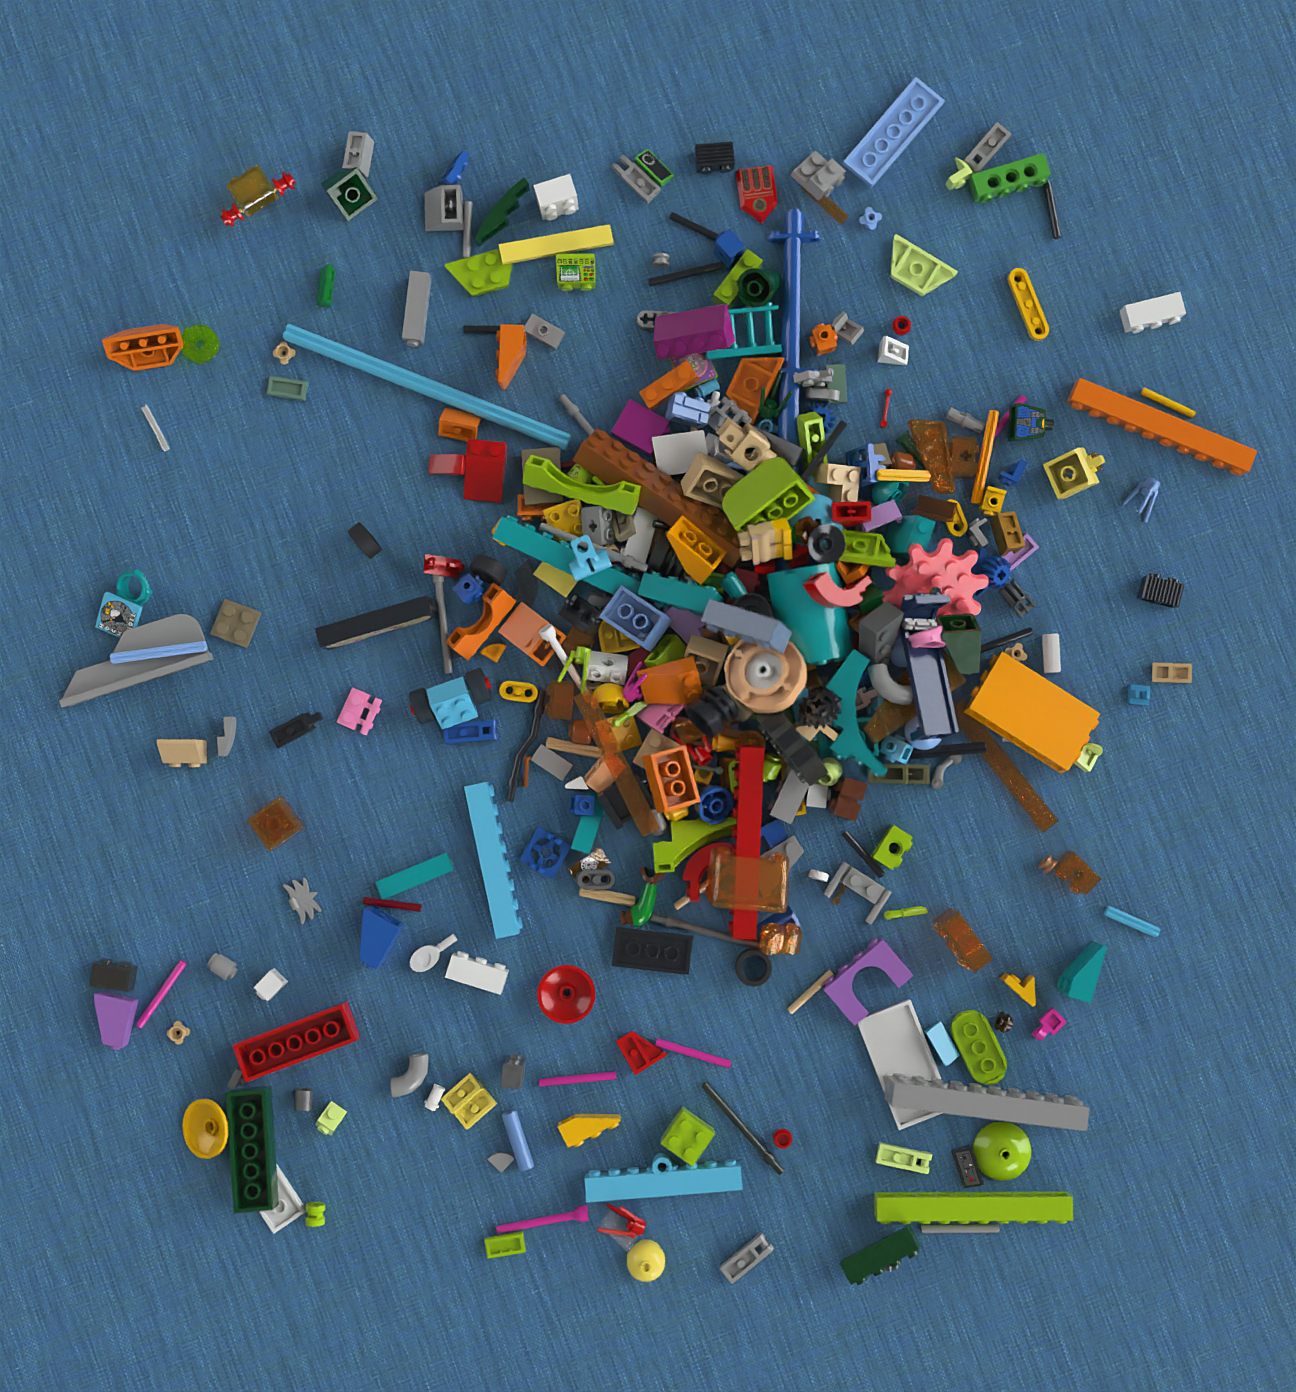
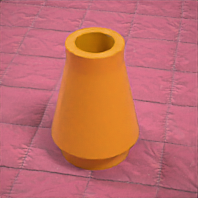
[711,734,740,752]

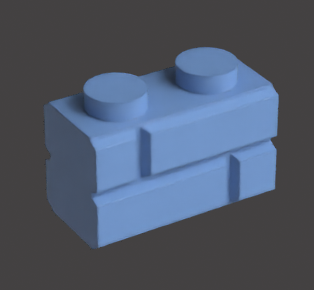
[665,392,710,429]

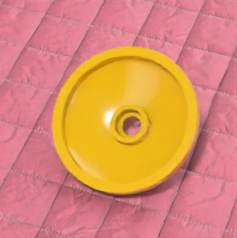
[182,1099,228,1159]

